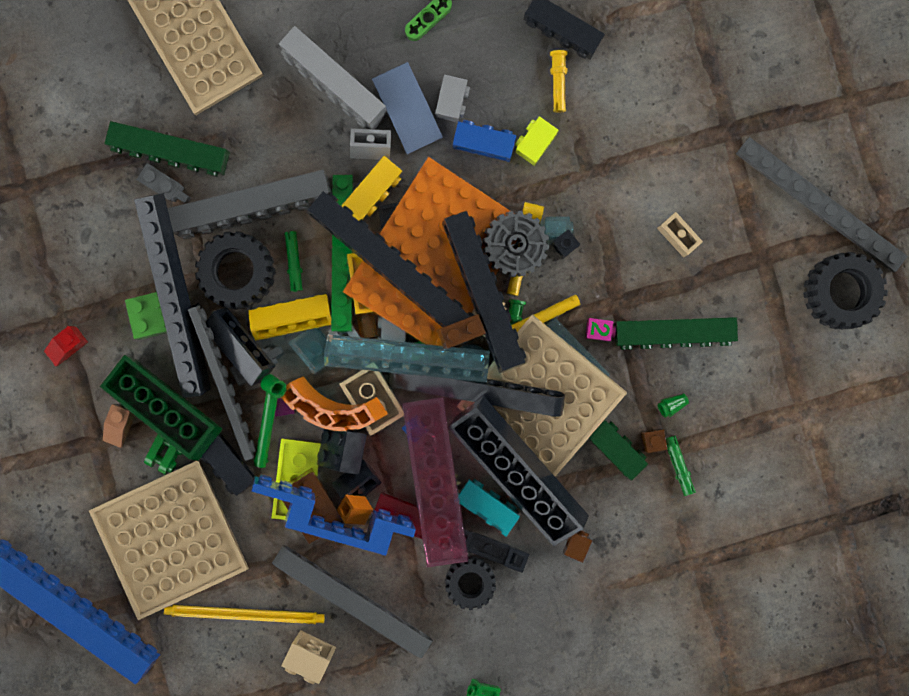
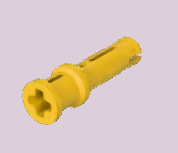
[550,50,568,113]

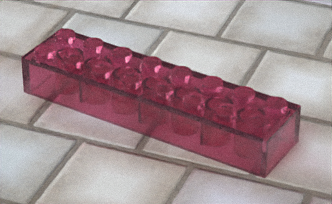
[402,397,469,568]

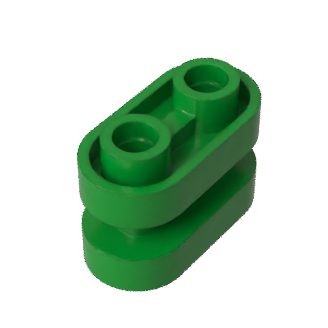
[144,434,182,475]

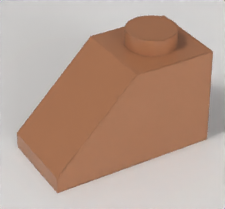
[103,404,135,448]

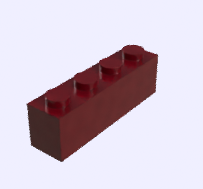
[375,492,456,546]

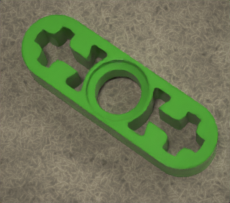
[405,0,452,41]

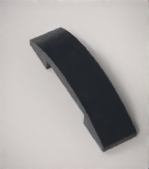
[447,526,530,573]

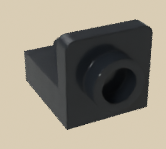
[551,230,580,259]

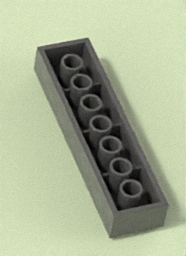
[168,170,332,239]

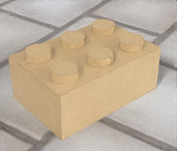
[340,363,406,436]
[282,630,336,684]

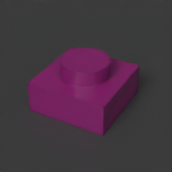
[275,397,296,417]

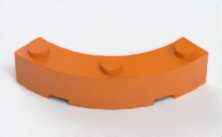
[281,376,388,431]

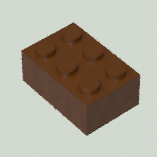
[282,468,344,544]

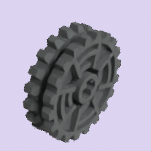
[482,211,549,277]

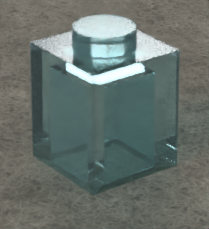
[544,217,573,239]

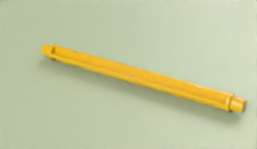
[164,605,325,624]

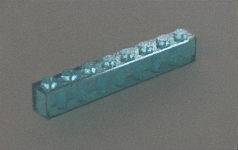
[324,334,490,383]

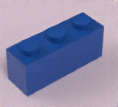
[453,120,516,162]

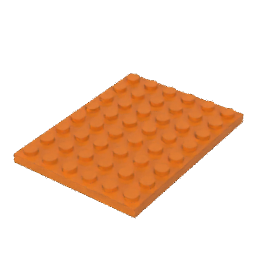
[343,157,517,357]

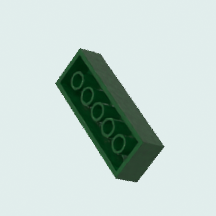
[100,354,222,461]

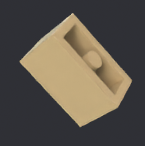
[657,212,703,258]

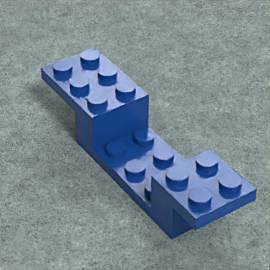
[251,475,416,556]

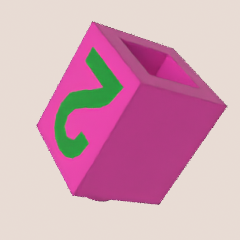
[585,318,616,342]

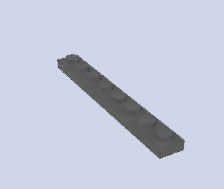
[188,305,256,461]

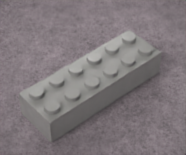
[279,26,388,130]

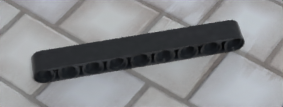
[388,363,565,417]

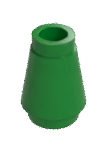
[658,393,689,418]

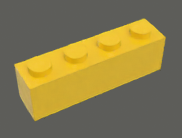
[342,156,402,221]
[248,294,331,341]

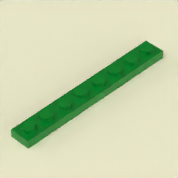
[331,175,353,332]

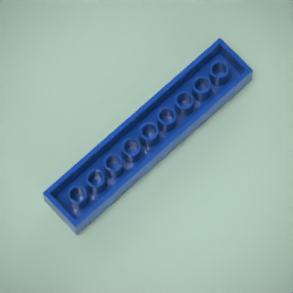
[0,539,160,685]

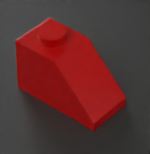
[44,326,88,367]

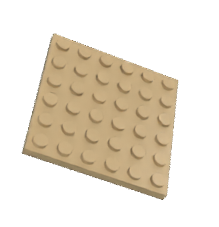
[457,314,627,476]
[89,460,249,620]

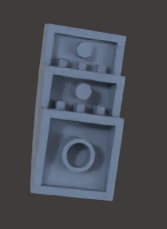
[372,62,443,154]

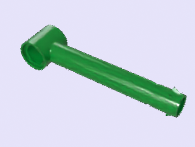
[253,374,286,468]

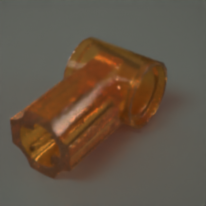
[353,301,378,339]

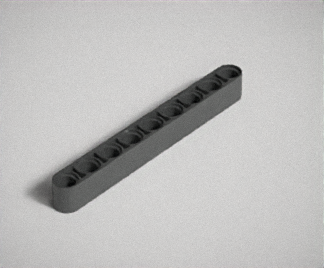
[272,545,433,658]

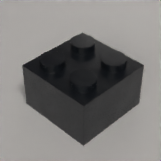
[317,429,367,474]

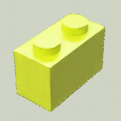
[515,116,559,166]

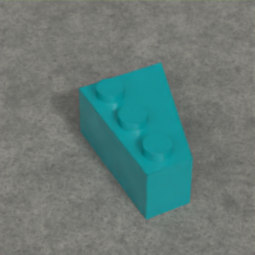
[455,478,520,537]

